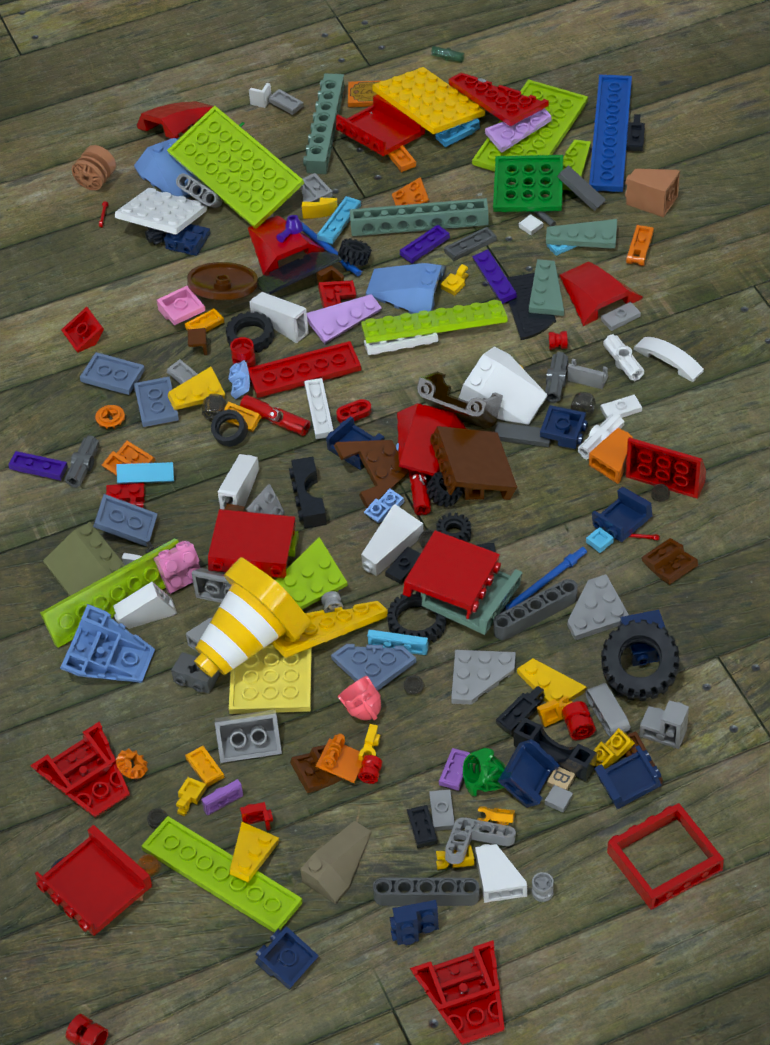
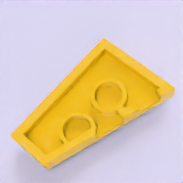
[168,367,225,410]
[517,658,587,703]
[230,822,279,883]

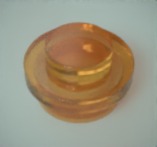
[138,854,159,875]

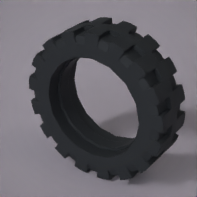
[226,311,274,353]

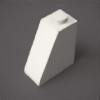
[113,582,177,629]
[475,844,527,903]

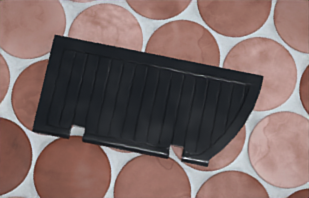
[257,252,342,295]
[506,273,556,340]

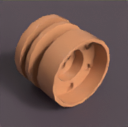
[71,145,116,190]

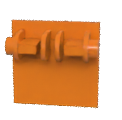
[392,177,429,206]
[315,734,362,783]

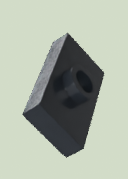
[385,547,421,584]
[407,805,438,848]

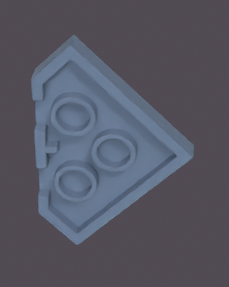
[331,644,416,690]

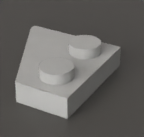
[301,173,333,202]

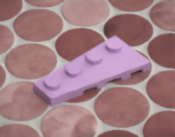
[485,108,551,153]
[307,294,382,344]

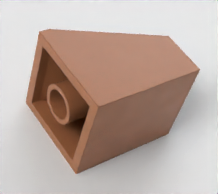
[625,169,680,217]

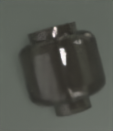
[570,392,596,419]
[202,394,227,422]

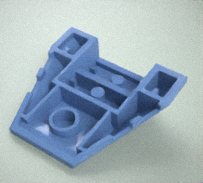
[134,137,201,198]
[366,263,446,314]
[60,604,155,683]

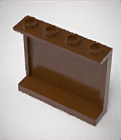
[430,426,517,500]

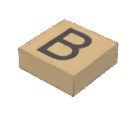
[547,767,575,791]

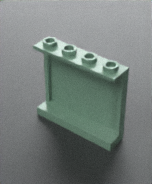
[421,569,522,635]

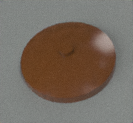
[187,262,258,300]

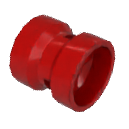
[548,331,568,350]
[358,755,383,784]

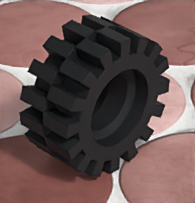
[338,238,372,266]
[426,471,464,507]
[436,513,471,542]

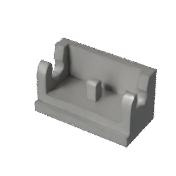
[567,359,608,389]

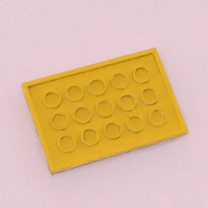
[372,67,485,134]

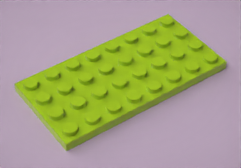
[472,80,588,183]
[167,106,304,229]

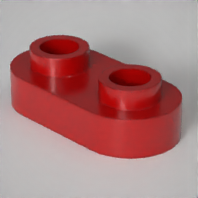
[336,399,372,423]

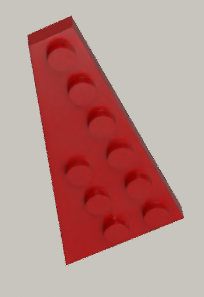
[448,72,549,126]

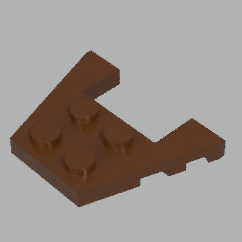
[334,440,408,509]

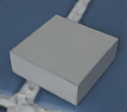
[545,785,573,813]

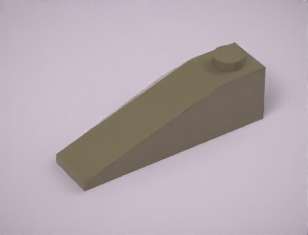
[300,821,371,904]

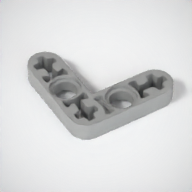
[445,818,516,864]

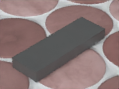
[557,165,606,211]
[444,227,497,261]
[495,422,551,447]

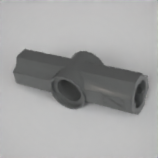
[545,352,568,403]
[65,436,100,488]

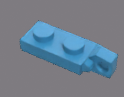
[436,119,480,147]

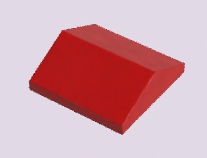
[61,307,104,353]

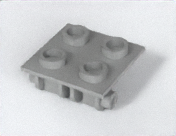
[246,484,285,515]

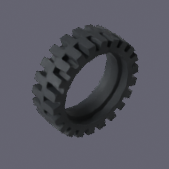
[387,591,446,645]

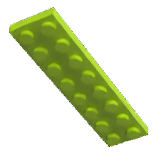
[361,300,508,344]
[40,538,179,648]
[141,816,303,933]

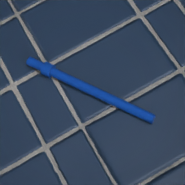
[300,220,362,277]
[506,547,587,610]

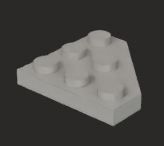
[567,574,629,641]
[451,650,516,705]

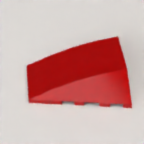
[136,101,214,139]
[248,215,325,276]
[559,261,643,326]
[397,403,466,476]
[30,721,130,818]
[410,940,505,1045]

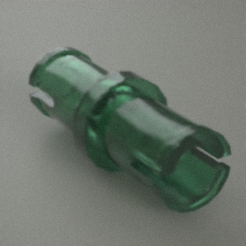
[431,46,465,63]

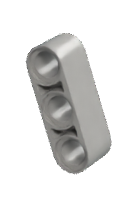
[176,174,223,208]
[585,683,630,737]

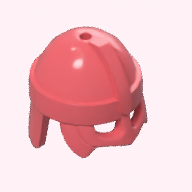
[338,676,381,721]

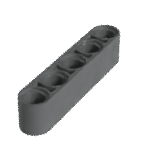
[494,579,578,640]
[373,878,480,906]

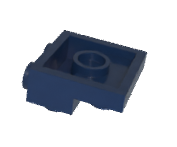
[164,224,210,256]
[540,405,588,449]
[389,900,439,945]
[255,926,319,989]

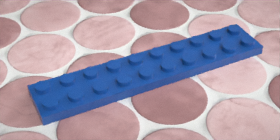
[589,75,632,192]

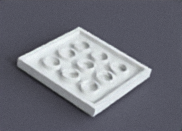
[115,188,207,234]

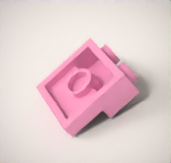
[157,286,205,325]
[154,541,200,594]

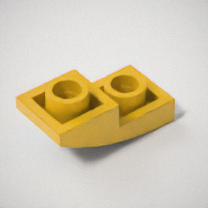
[302,198,338,219]
[593,728,635,769]

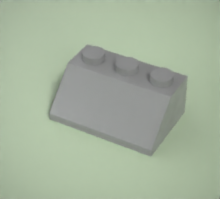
[192,568,231,603]
[215,709,282,763]

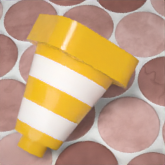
[194,557,312,678]

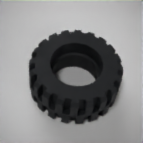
[601,619,680,701]

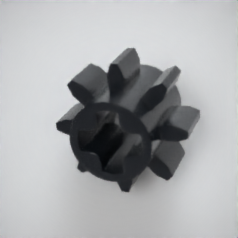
[145,227,166,245]

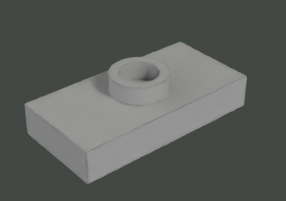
[268,89,304,115]
[601,302,641,331]
[167,359,197,384]
[429,789,455,831]

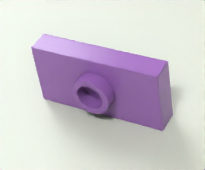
[439,748,470,791]
[201,779,243,815]

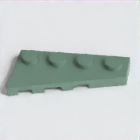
[546,219,617,248]
[529,259,564,316]

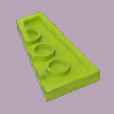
[544,140,591,191]

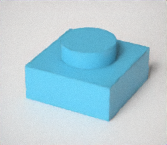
[586,527,614,553]

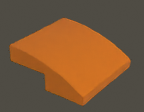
[102,441,156,476]

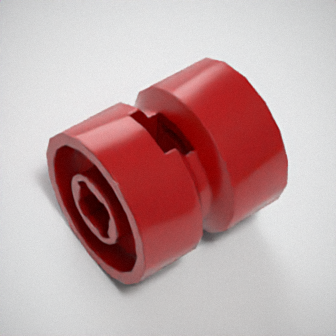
[230,337,256,368]
[562,701,596,740]
[65,1014,108,1045]

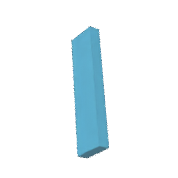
[317,196,361,244]

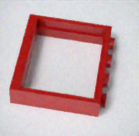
[607,803,724,910]

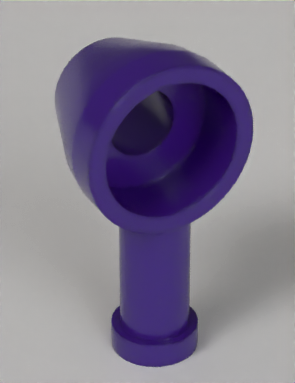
[276,215,303,242]

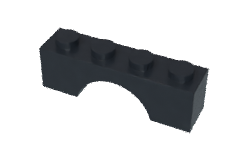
[289,456,327,529]
[513,717,597,781]

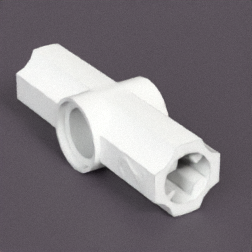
[603,334,644,382]
[578,413,624,460]

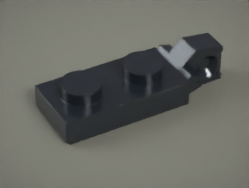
[626,114,645,151]
[496,686,545,735]

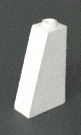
[249,292,309,343]
[218,454,259,510]
[361,504,424,576]

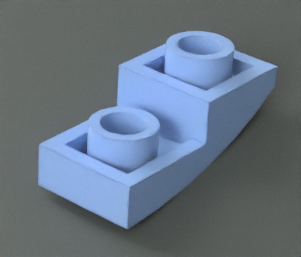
[228,360,250,399]
[364,488,405,523]

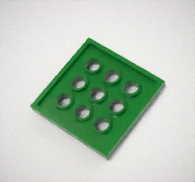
[493,155,564,212]

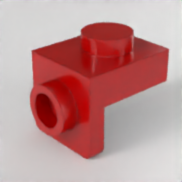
[240,802,273,831]

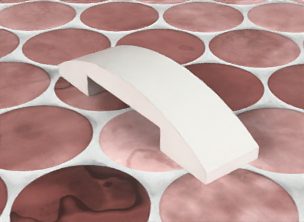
[634,337,704,382]

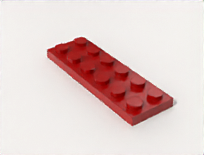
[248,341,361,398]

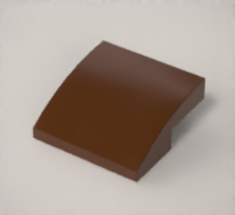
[641,538,698,585]
[290,745,343,793]

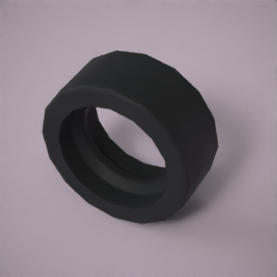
[211,409,248,447]

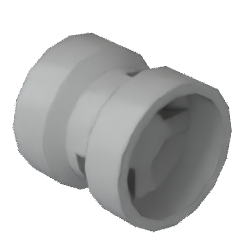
[532,872,554,902]

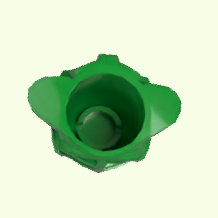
[463,748,506,797]

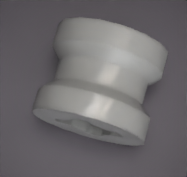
[321,591,343,613]

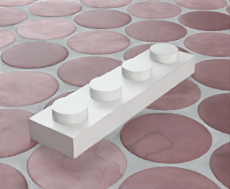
[364,333,438,355]
[304,378,333,439]

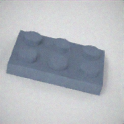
[80,352,145,395]
[134,376,179,427]
[93,494,157,546]

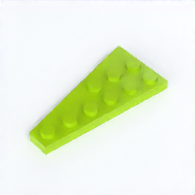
[275,537,348,609]

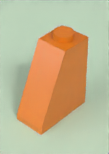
[589,427,633,484]

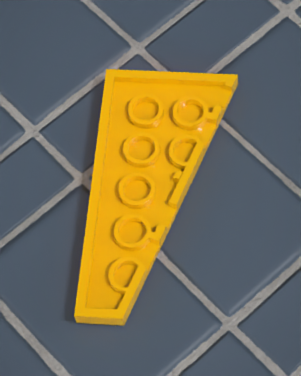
[271,601,388,658]

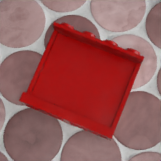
[336,94,425,156]
[208,509,295,578]
[403,530,501,619]
[35,825,152,936]

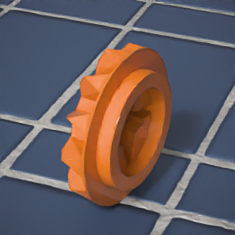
[95,405,125,429]
[116,748,148,779]

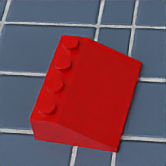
[626,437,706,499]

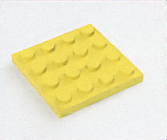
[229,643,312,714]

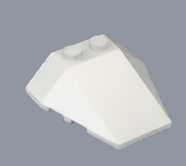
[459,346,547,426]

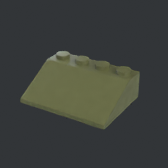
[43,522,125,596]

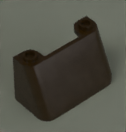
[417,371,503,429]

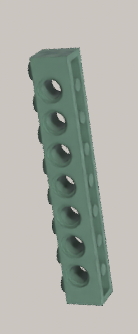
[303,73,345,174]
[350,198,489,236]

